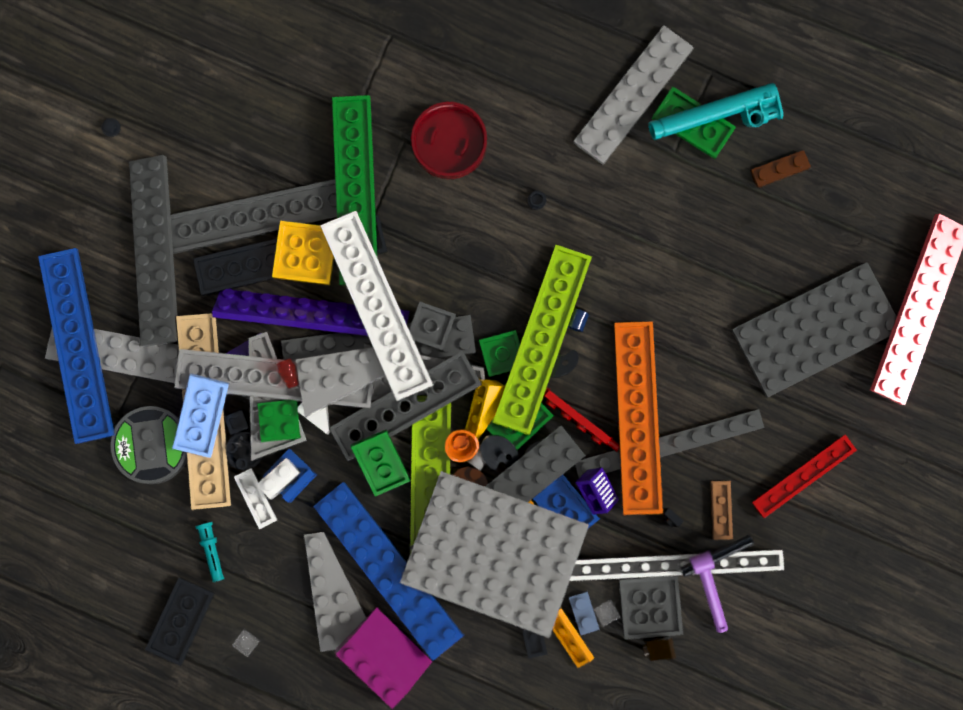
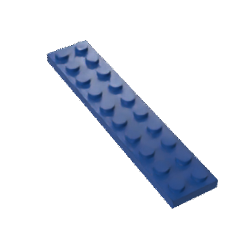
[38,248,115,444]
[313,482,464,661]

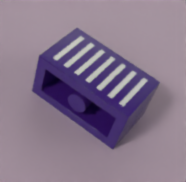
[576,467,619,515]

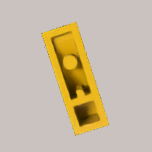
[465,379,505,439]

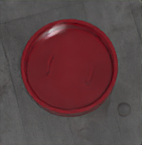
[411,102,487,179]

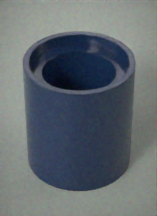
[568,308,589,332]

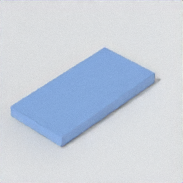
[172,374,229,458]

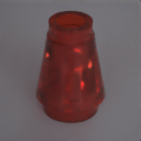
[276,358,299,389]

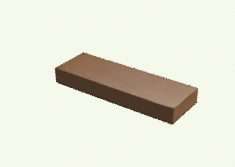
[710,481,733,540]

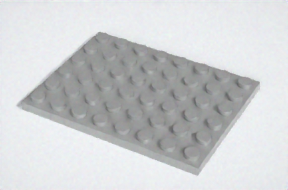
[400,471,589,638]

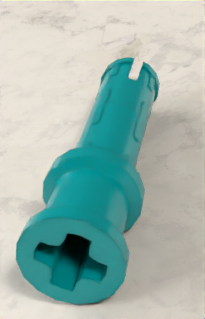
[195,522,224,582]

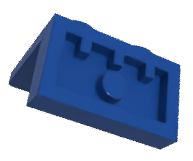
[263,449,317,503]

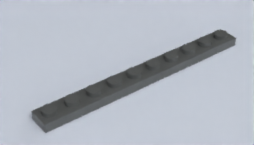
[575,409,765,478]

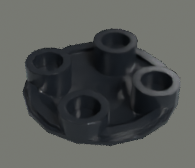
[225,432,263,470]

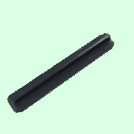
[680,535,754,577]

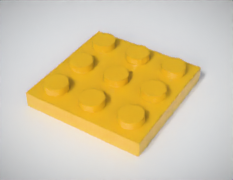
[272,221,334,285]

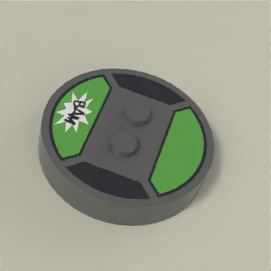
[111,406,188,484]

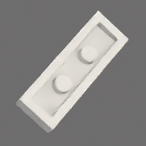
[234,468,277,529]

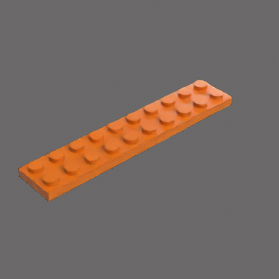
[614,322,663,515]

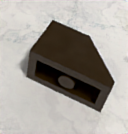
[642,636,676,661]

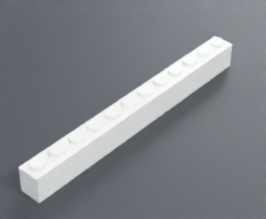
[569,550,784,581]

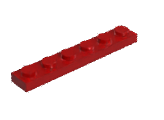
[751,435,857,518]

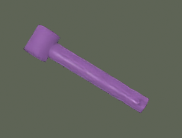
[690,551,728,633]

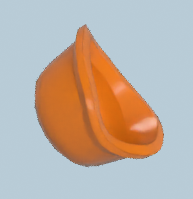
[445,429,479,462]

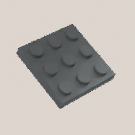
[619,575,683,639]

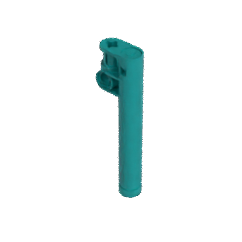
[648,83,783,140]

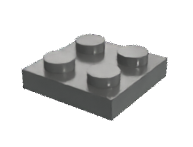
[409,302,456,351]

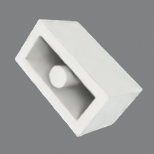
[257,458,301,499]

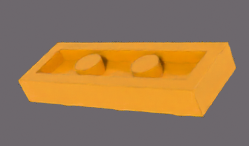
[552,609,594,668]

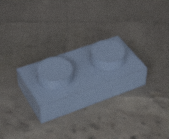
[568,592,599,635]

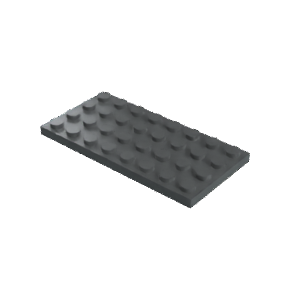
[731,262,897,398]

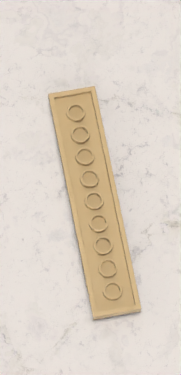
[176,314,231,510]

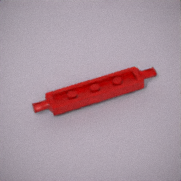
[544,388,620,452]

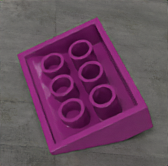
[335,607,432,709]

